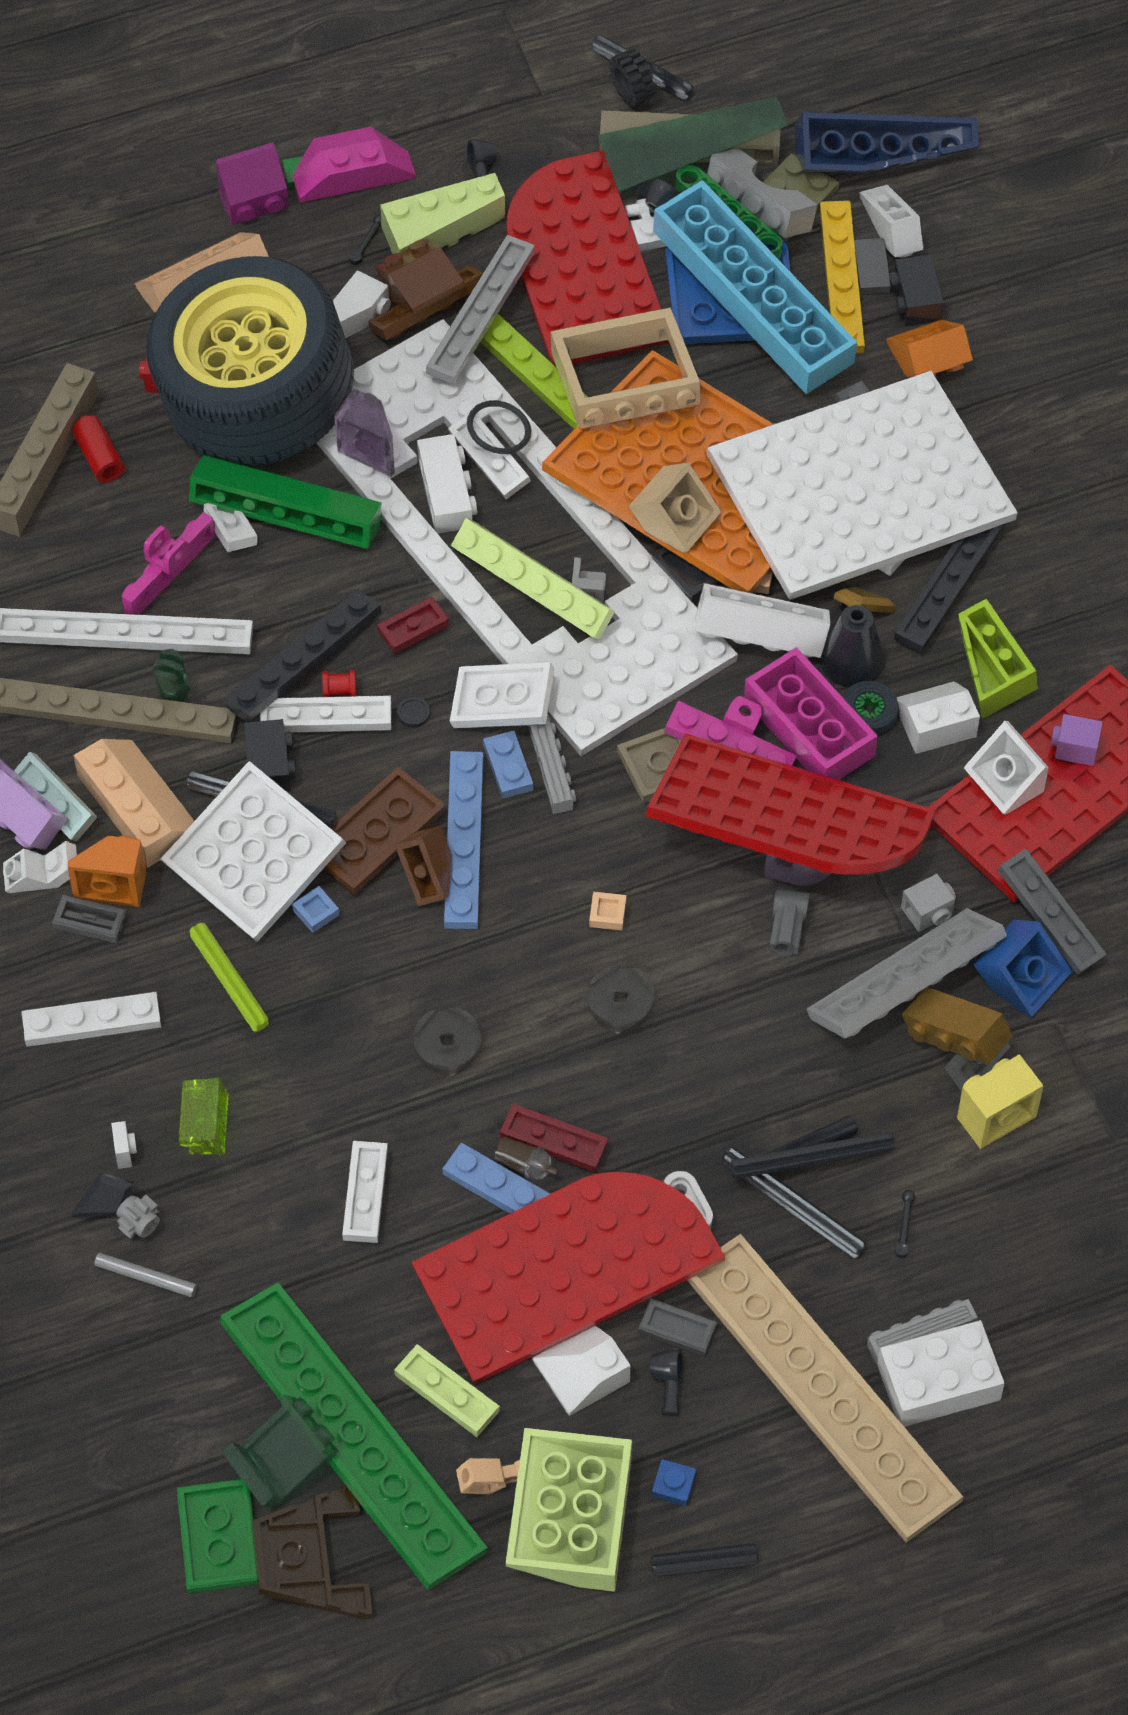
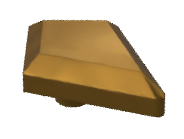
[834,587,896,613]

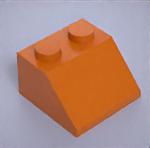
[886,320,973,378]
[67,835,147,907]

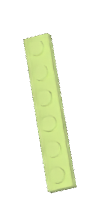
[451,518,615,639]

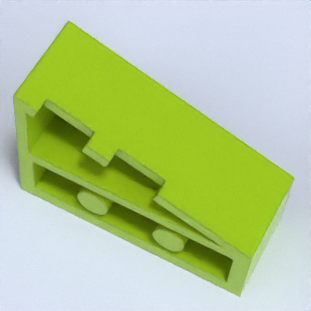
[958,599,1038,719]

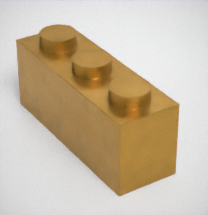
[902,987,1013,1065]

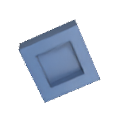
[292,886,340,933]

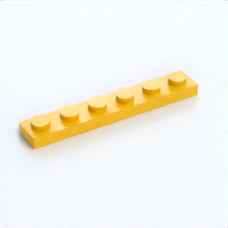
[819,201,865,353]

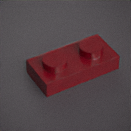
[377,596,449,654]

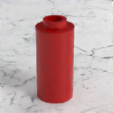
[72,416,125,483]

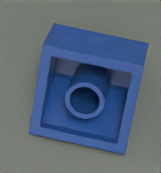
[973,920,1072,1017]

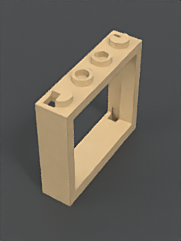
[551,308,700,429]

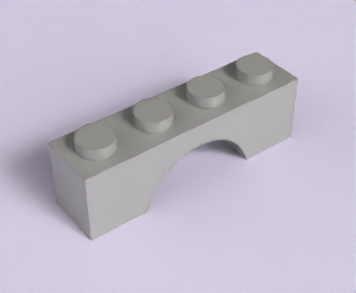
[707,148,818,238]

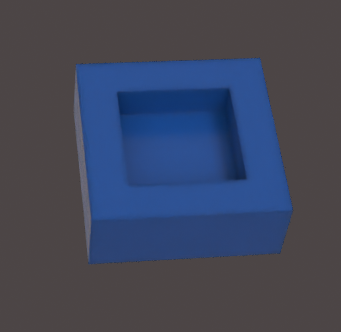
[652,1459,696,1506]

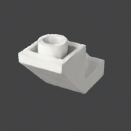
[3,841,77,893]

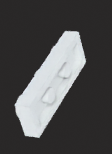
[448,412,530,500]
[342,1141,388,1243]

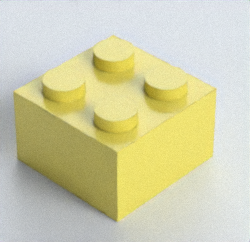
[957,1054,1043,1149]

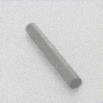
[94,1253,197,1298]

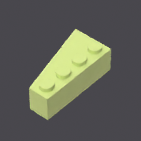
[380,173,505,254]

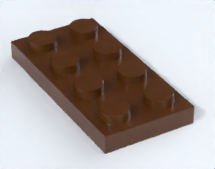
[323,767,446,895]

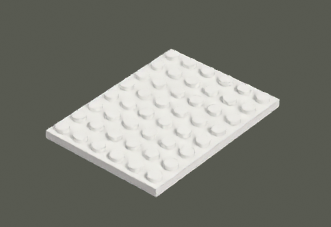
[707,371,1017,600]

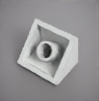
[964,721,1049,814]

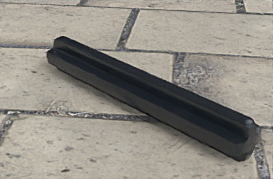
[591,35,693,100]

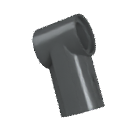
[770,889,810,957]

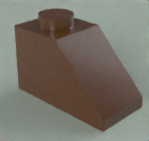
[395,825,452,906]

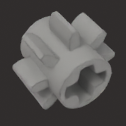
[117,1195,160,1239]

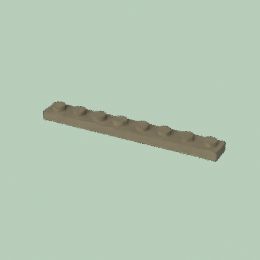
[0,678,237,743]

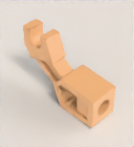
[456,1458,520,1495]

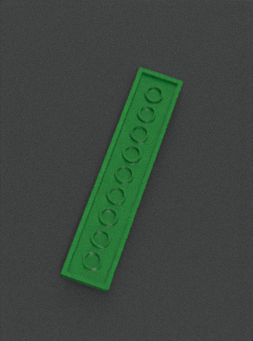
[219,1282,488,1590]

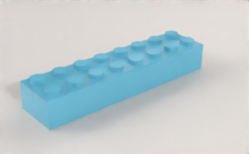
[653,180,857,394]

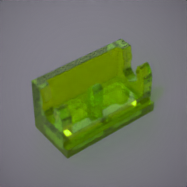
[179,1078,229,1155]

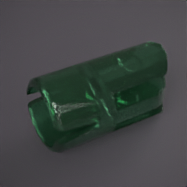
[153,649,190,702]

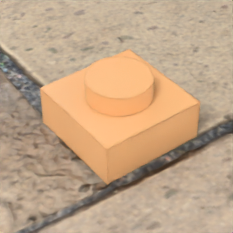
[589,892,627,931]

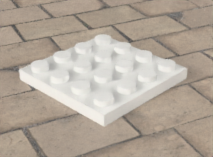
[161,761,346,942]

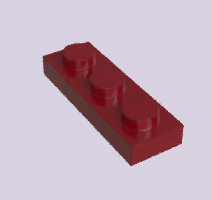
[500,1104,608,1173]

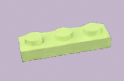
[394,1344,500,1437]

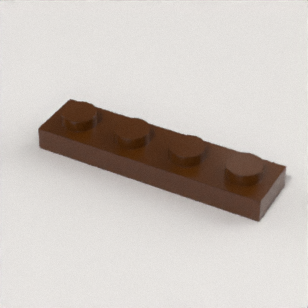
[368,265,483,340]

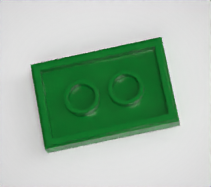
[177,1478,258,1594]

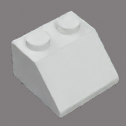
[897,682,980,754]

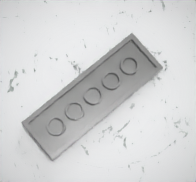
[807,908,1007,1038]

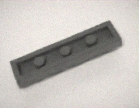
[997,849,1107,976]

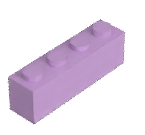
[0,759,68,850]

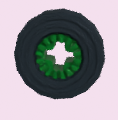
[843,681,899,736]

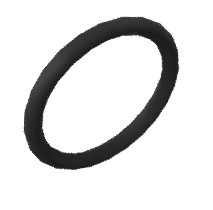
[467,400,531,454]

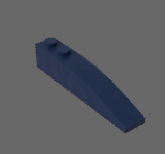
[794,112,979,173]

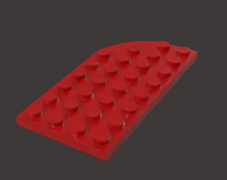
[507,150,669,368]
[928,665,1128,903]
[646,733,936,875]
[411,1172,725,1386]

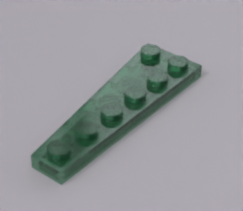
[598,97,788,192]

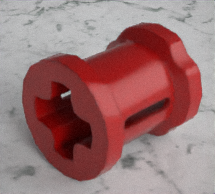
[322,670,357,697]

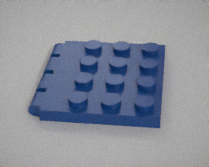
[665,234,790,344]

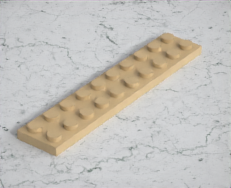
[687,1234,963,1543]

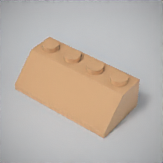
[135,232,269,313]
[74,739,194,868]

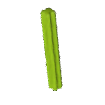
[190,923,269,1032]

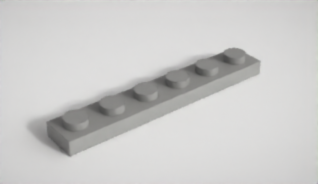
[426,235,535,385]

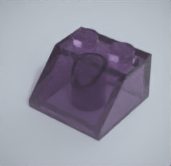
[335,388,395,477]

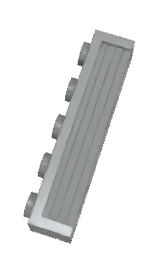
[529,715,576,814]
[867,1299,978,1365]

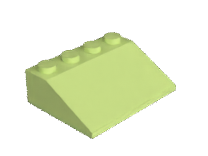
[506,1428,632,1592]

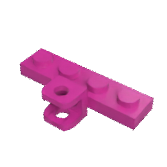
[122,512,215,615]
[664,696,797,766]

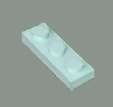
[14,752,97,842]

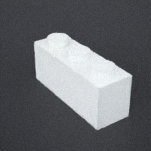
[417,434,477,534]

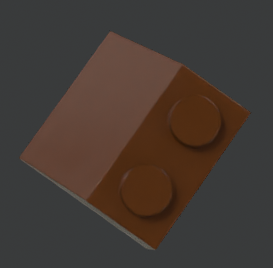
[375,239,465,314]

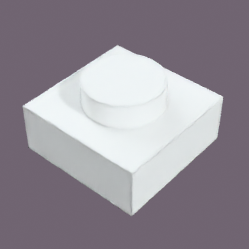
[111,1121,137,1169]

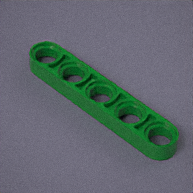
[676,165,782,259]

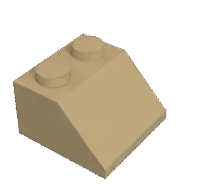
[628,462,721,553]

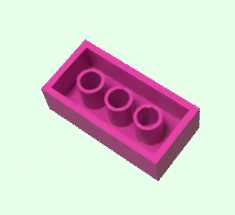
[744,647,878,780]

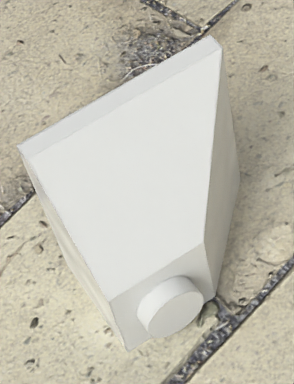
[532,1326,630,1417]

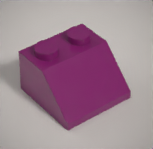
[216,142,289,225]

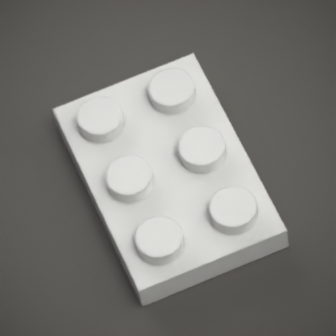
[450,662,555,728]

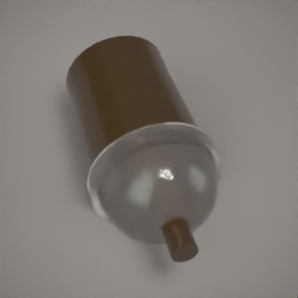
[494,1136,559,1180]

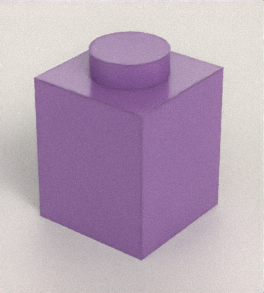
[1051,714,1102,766]

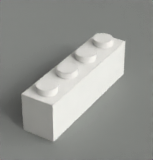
[695,583,830,658]

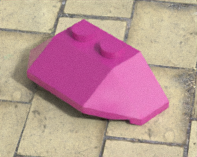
[292,127,416,203]

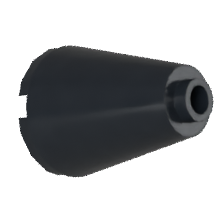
[820,605,885,688]

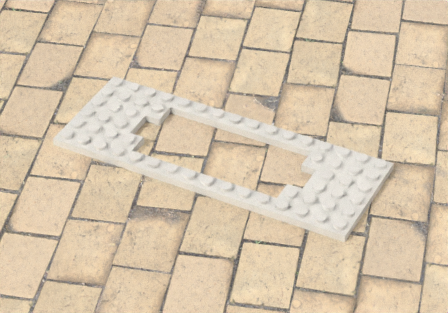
[317,319,738,756]

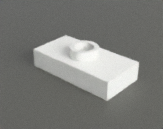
[204,503,257,552]

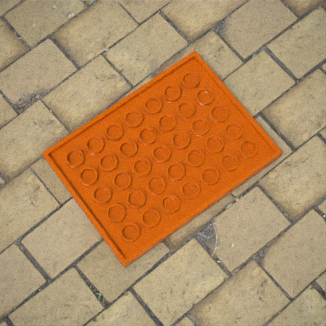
[542,350,774,594]

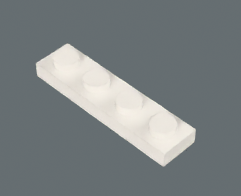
[260,696,391,732]
[22,992,161,1047]

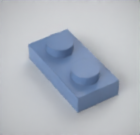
[483,731,533,799]

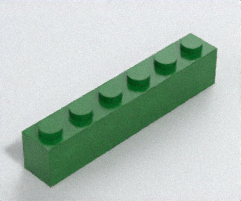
[189,455,382,549]

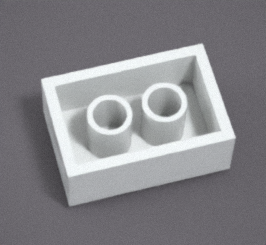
[877,1320,1004,1427]

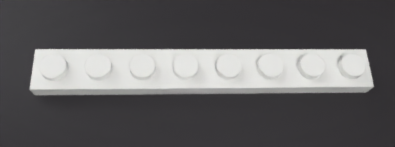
[0,608,253,654]

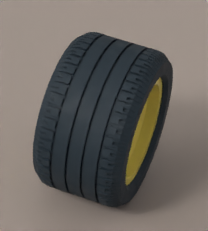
[146,256,354,466]

